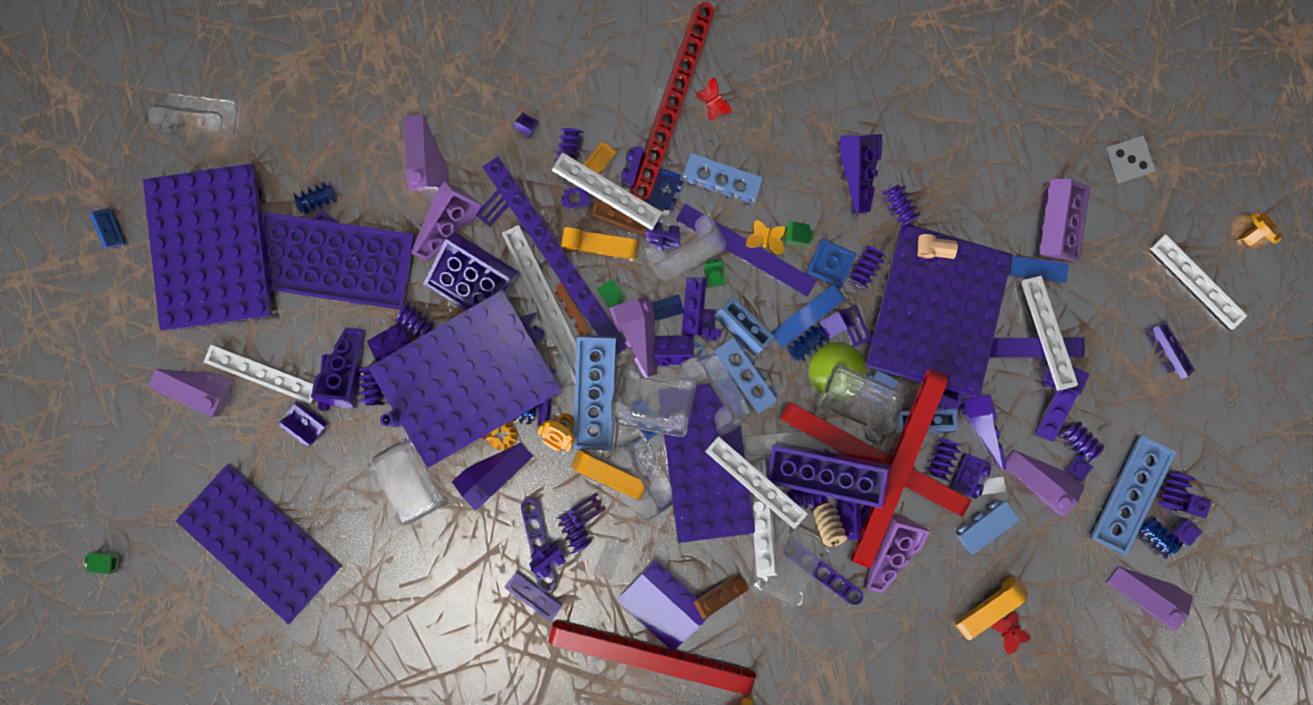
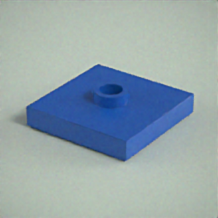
[806,238,857,289]

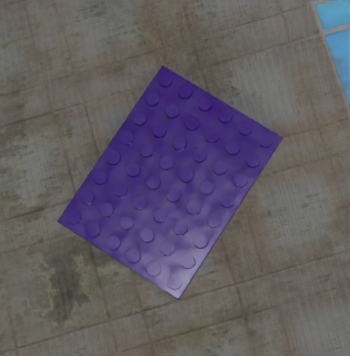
[143,163,272,331]
[866,222,1013,399]
[368,290,562,468]

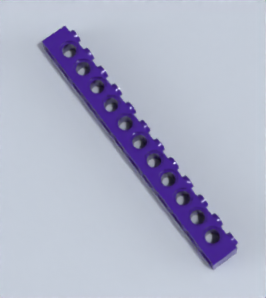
[482,156,629,357]

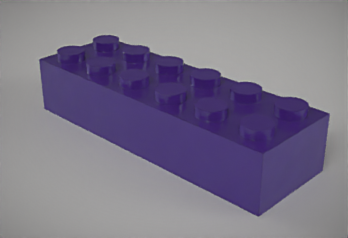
[767,442,892,508]

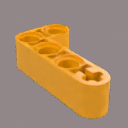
[561,227,639,260]
[570,449,649,500]
[955,575,1028,640]

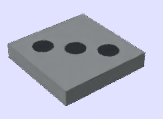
[1106,136,1156,184]

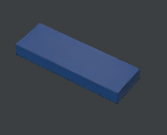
[1008,256,1069,283]

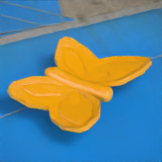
[746,220,785,255]

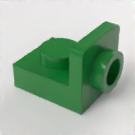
[704,258,726,288]

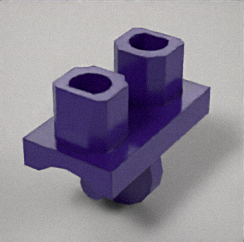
[645,222,681,254]
[529,542,565,578]

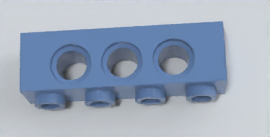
[683,153,763,203]
[714,338,777,414]

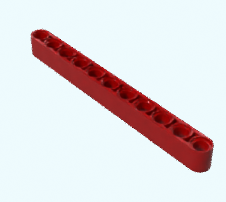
[630,2,714,200]
[851,369,948,568]
[780,401,972,517]
[548,621,757,695]

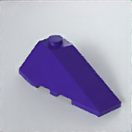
[840,134,882,214]
[311,328,365,409]

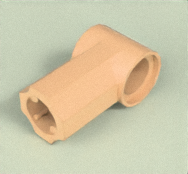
[917,234,958,259]

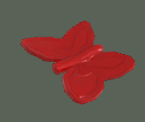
[696,77,732,120]
[991,612,1031,655]

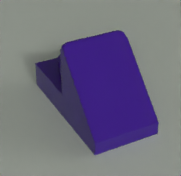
[520,313,546,343]

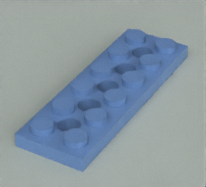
[573,335,616,450]
[1090,435,1176,556]

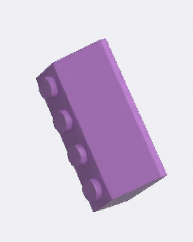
[1040,179,1090,262]

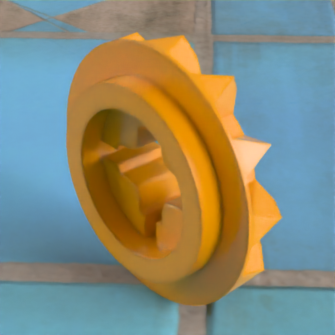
[486,422,517,450]

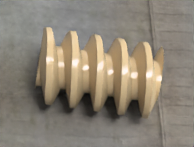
[813,503,847,547]

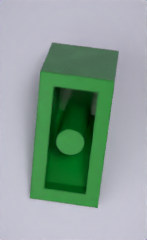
[784,221,813,246]

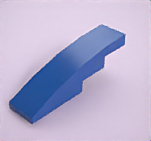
[771,284,846,348]

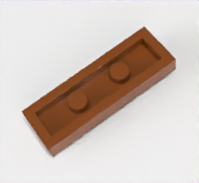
[590,198,647,236]
[554,283,592,336]
[694,573,749,619]

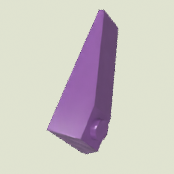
[404,114,449,192]
[411,181,482,261]
[610,296,657,378]
[148,369,234,417]
[1005,450,1085,517]
[865,513,930,593]
[1107,567,1192,631]

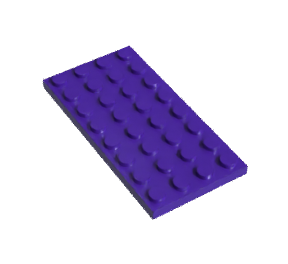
[261,211,415,310]
[658,380,755,543]
[176,464,342,625]

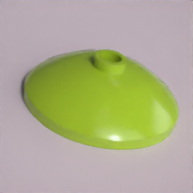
[809,342,866,400]

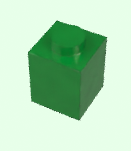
[597,279,625,309]
[85,551,118,574]

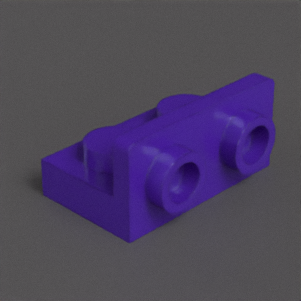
[951,453,992,499]

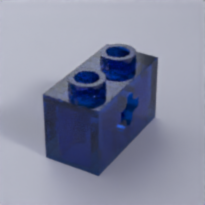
[647,168,683,213]

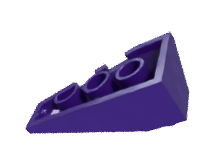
[959,394,1007,470]
[452,443,534,511]

